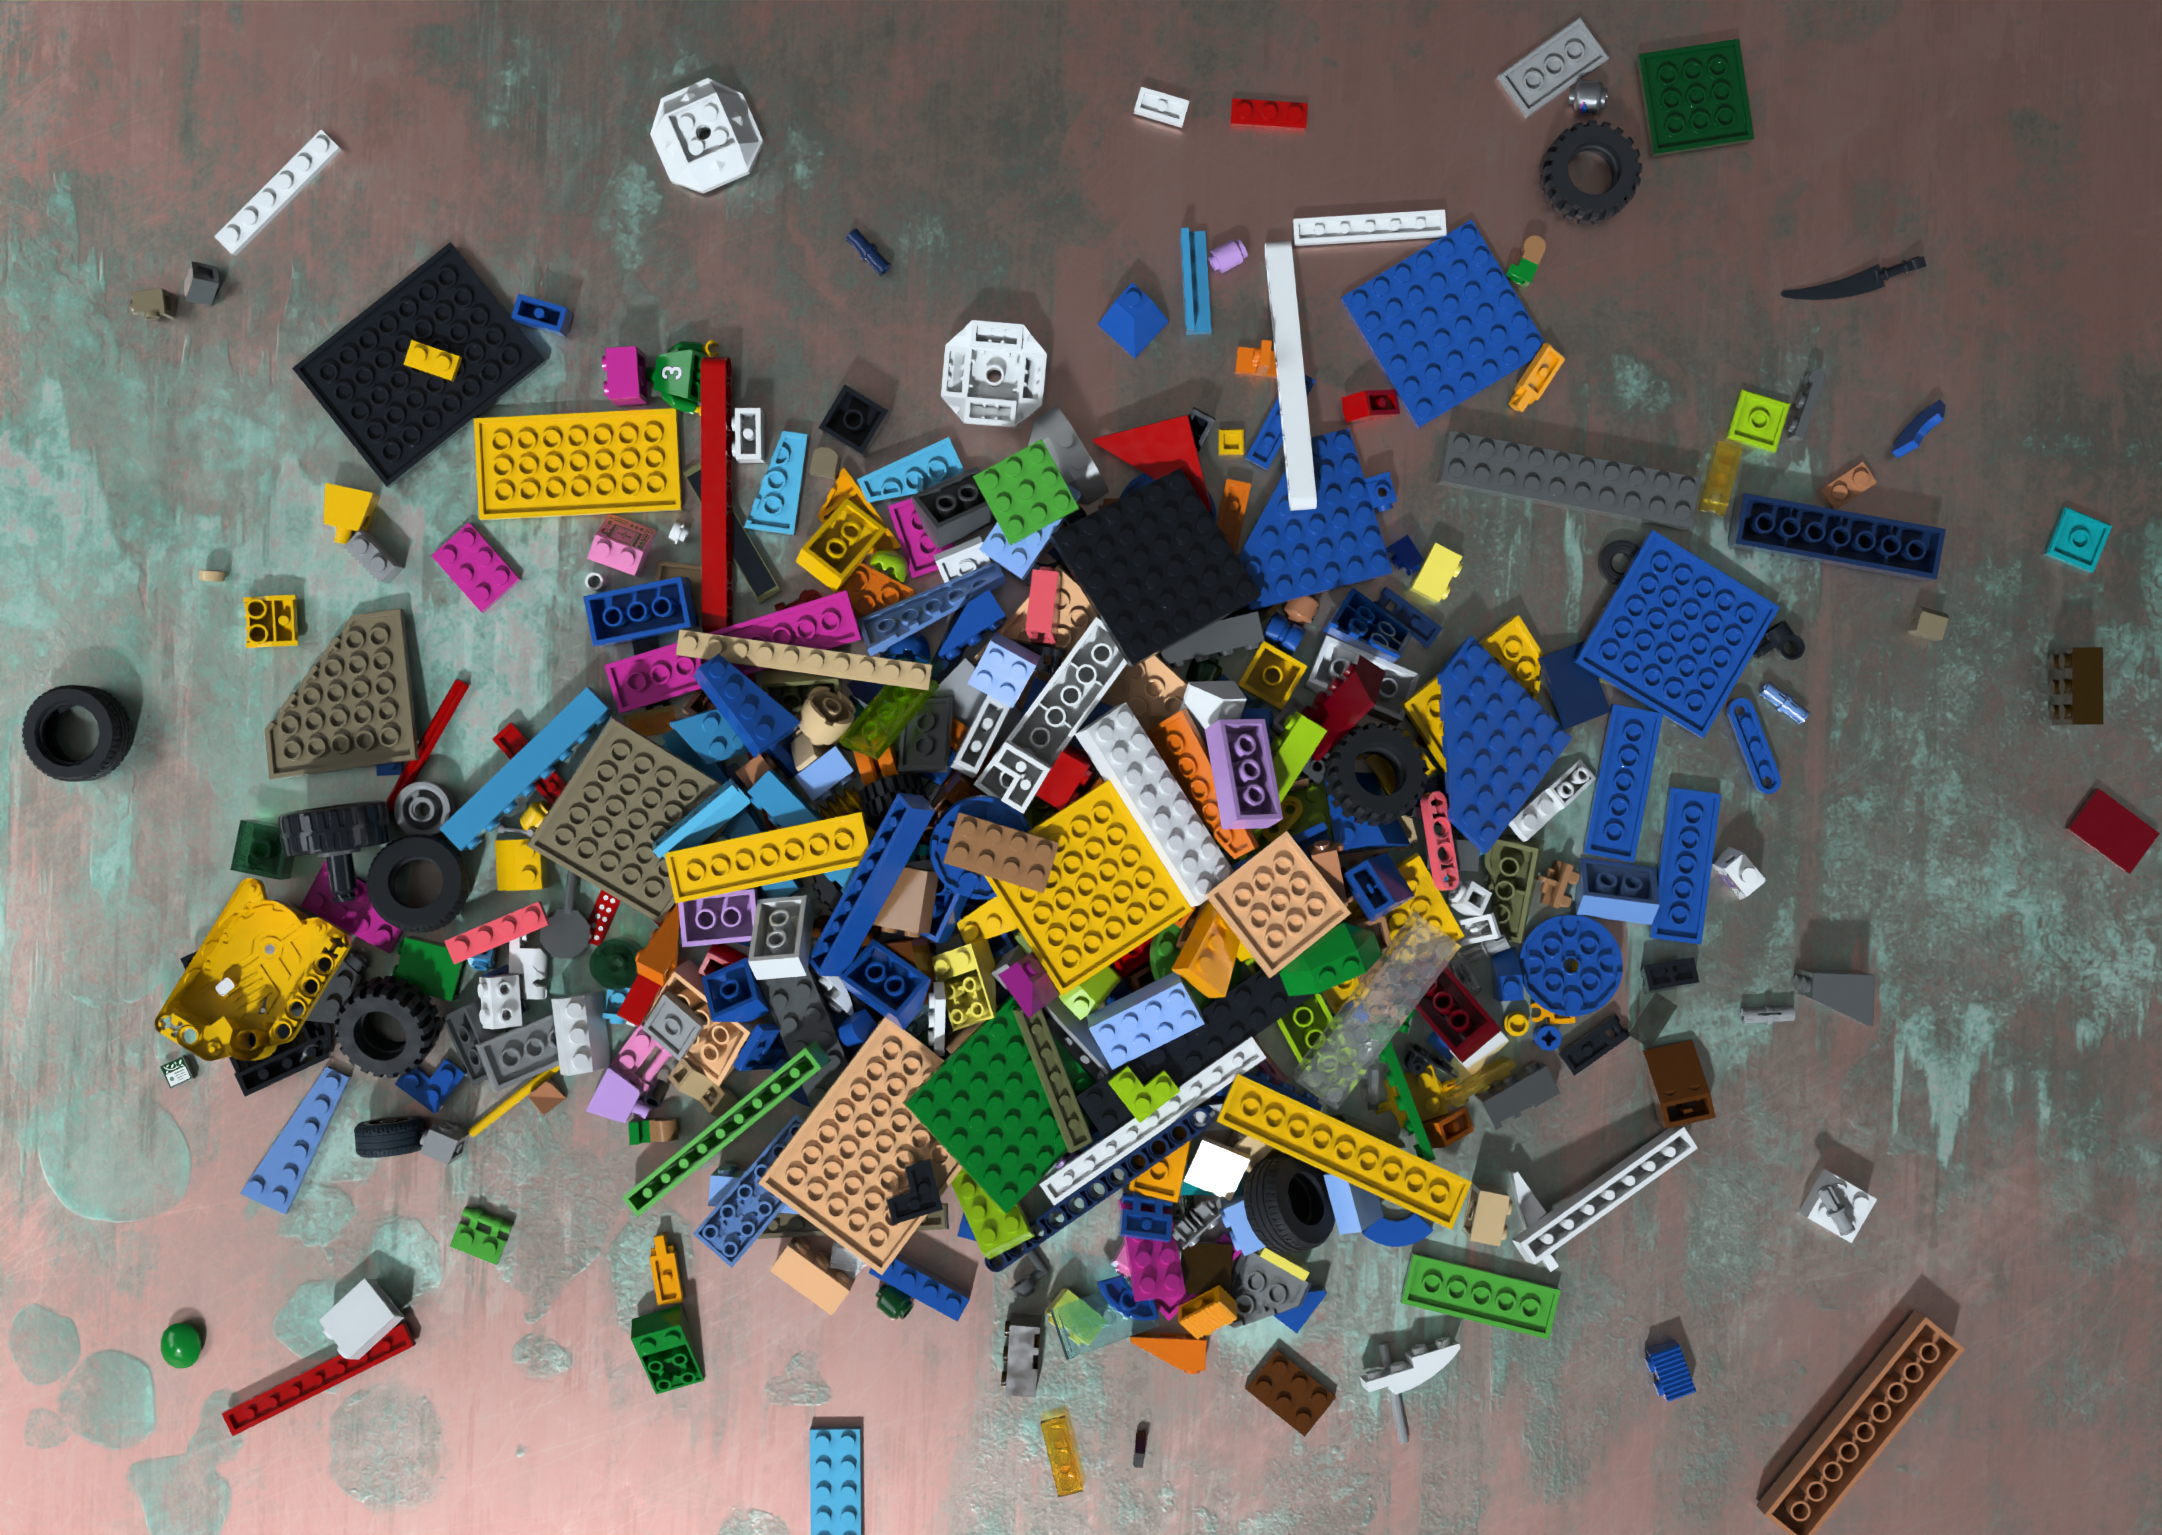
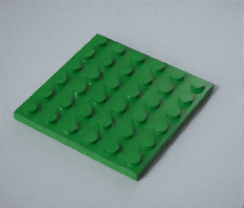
[902,994,1095,1214]

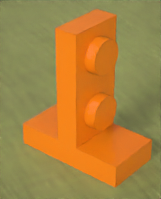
[1235,340,1277,378]

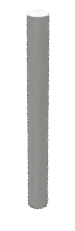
[1379,1342,1409,1444]

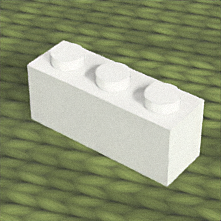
[950,695,1010,778]

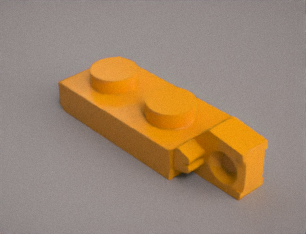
[1508,343,1565,412]
[649,1232,684,1306]

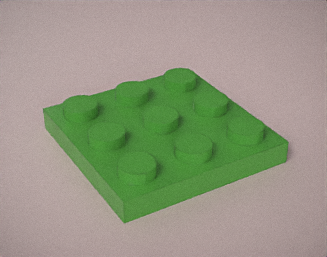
[973,439,1079,546]

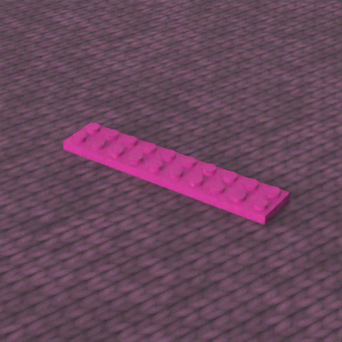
[604,590,863,714]

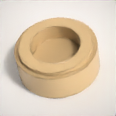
[198,570,225,582]

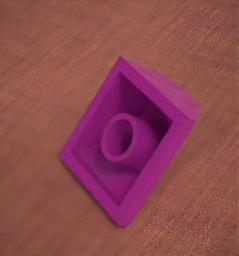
[998,952,1059,1018]

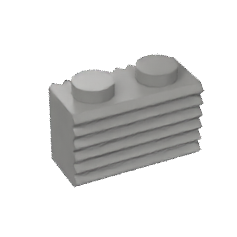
[344,530,405,584]

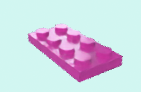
[301,861,412,954]
[1118,1195,1186,1302]

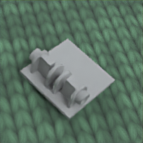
[1171,1199,1222,1250]

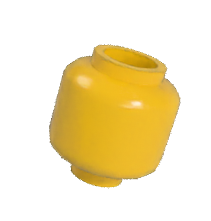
[519,801,552,838]

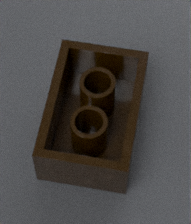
[2048,647,2103,725]

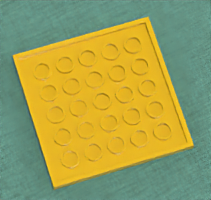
[984,780,1193,996]

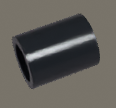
[644,1079,669,1108]

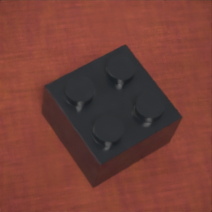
[818,385,891,458]

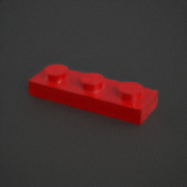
[1230,98,1308,131]

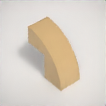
[667,1058,739,1118]

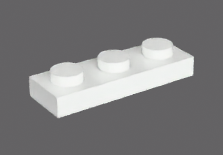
[928,982,946,1056]

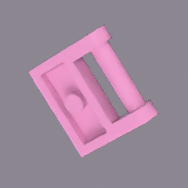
[610,1023,673,1091]

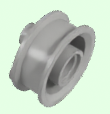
[394,782,456,836]

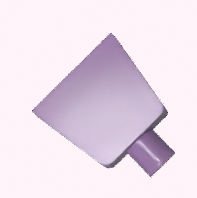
[586,1066,652,1123]

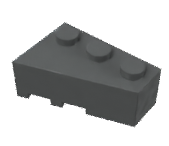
[1474,1062,1560,1130]

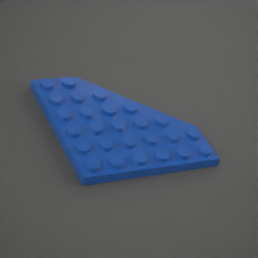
[1237,428,1393,612]
[1437,636,1572,853]

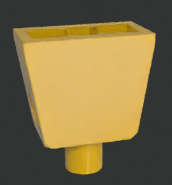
[323,483,380,544]

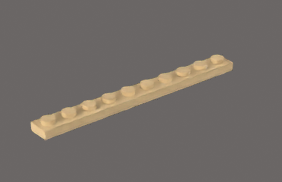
[676,630,933,690]

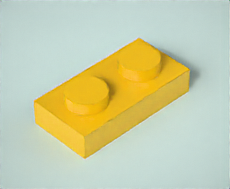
[404,340,462,382]

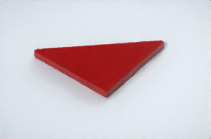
[1093,414,1212,511]

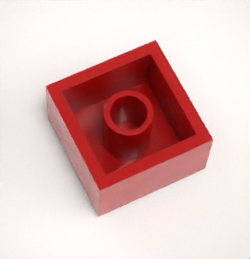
[1036,744,1096,810]

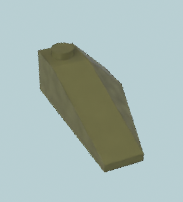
[1485,835,1545,943]

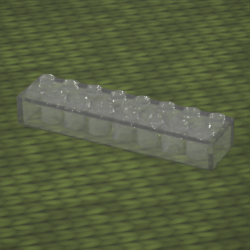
[1292,911,1461,1111]

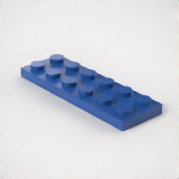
[1583,704,1663,863]
[1649,787,1721,944]

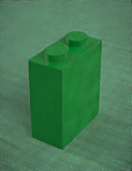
[392,936,468,1001]

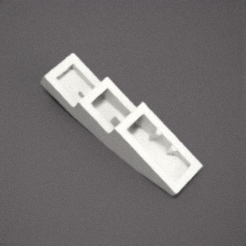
[1509,1167,1559,1272]

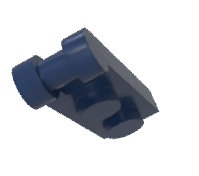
[1374,587,1443,649]

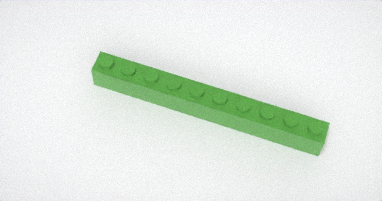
[622,1041,832,1218]

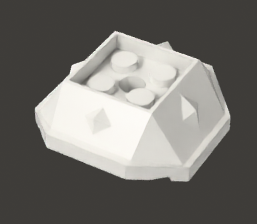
[650,78,764,194]
[941,320,1047,428]

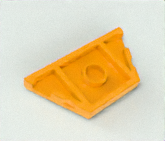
[817,468,902,555]

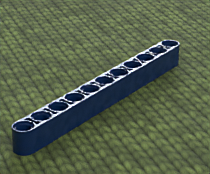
[985,1104,1215,1272]

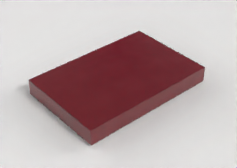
[2066,788,2160,874]

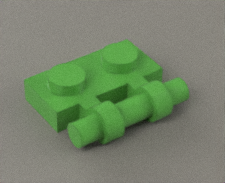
[450,1206,513,1265]

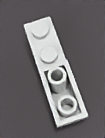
[1508,759,1596,842]
[1360,1337,1460,1395]

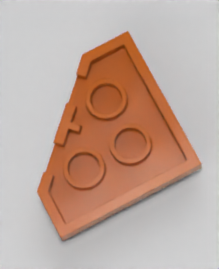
[835,563,916,634]

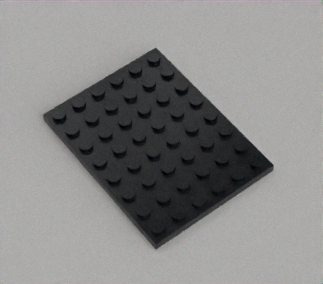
[292,242,547,488]

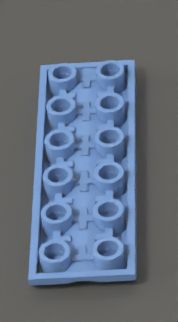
[693,1114,804,1268]

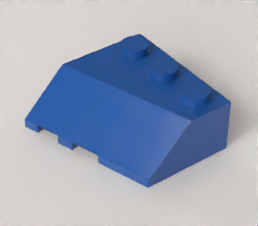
[1324,772,1411,855]

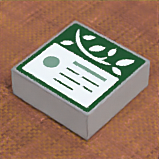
[160,1055,196,1089]

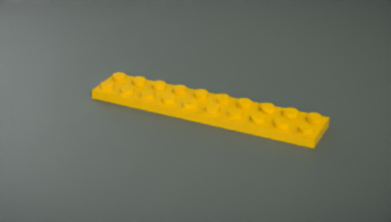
[1216,1074,1472,1230]

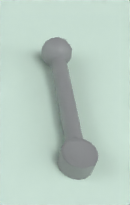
[497,823,536,838]

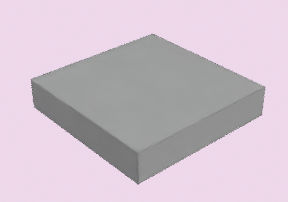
[642,991,706,1061]

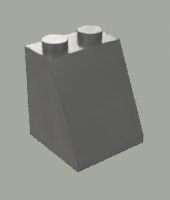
[1794,969,1875,1026]

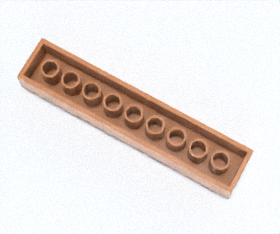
[1756,1310,1965,1535]

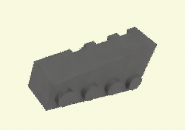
[1161,609,1265,668]

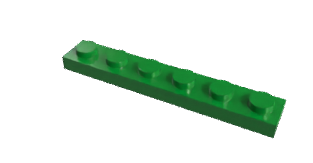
[1367,1016,1435,1162]

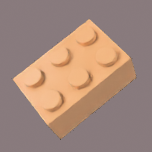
[770,1237,855,1316]

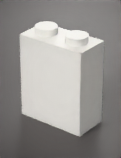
[319,1278,404,1360]

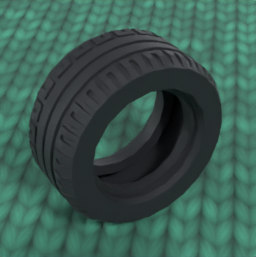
[22,685,132,782]

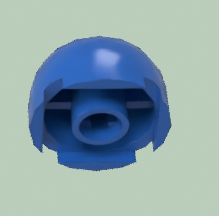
[880,631,931,664]

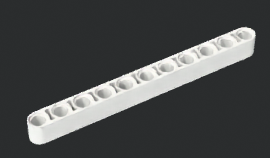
[1265,240,1317,511]

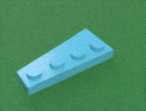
[744,431,809,535]
[857,437,965,503]

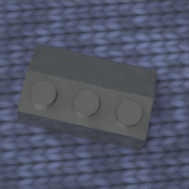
[911,466,997,549]
[442,999,508,1086]

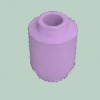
[1208,239,1248,273]

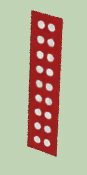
[588,890,621,948]

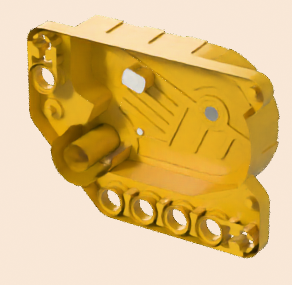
[155,878,352,1061]

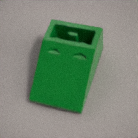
[631,1305,704,1394]

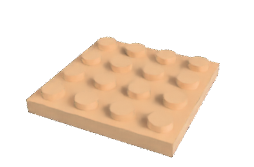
[1205,831,1351,978]

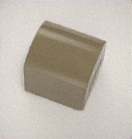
[809,447,841,480]
[1908,606,1949,641]

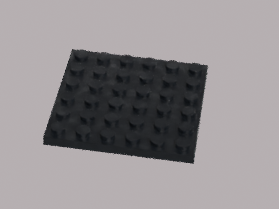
[1049,468,1262,668]

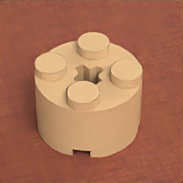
[796,686,856,747]

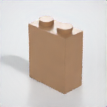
[873,866,938,938]

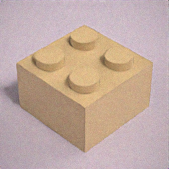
[1462,1181,1513,1247]

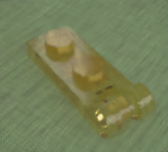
[1698,441,1743,517]

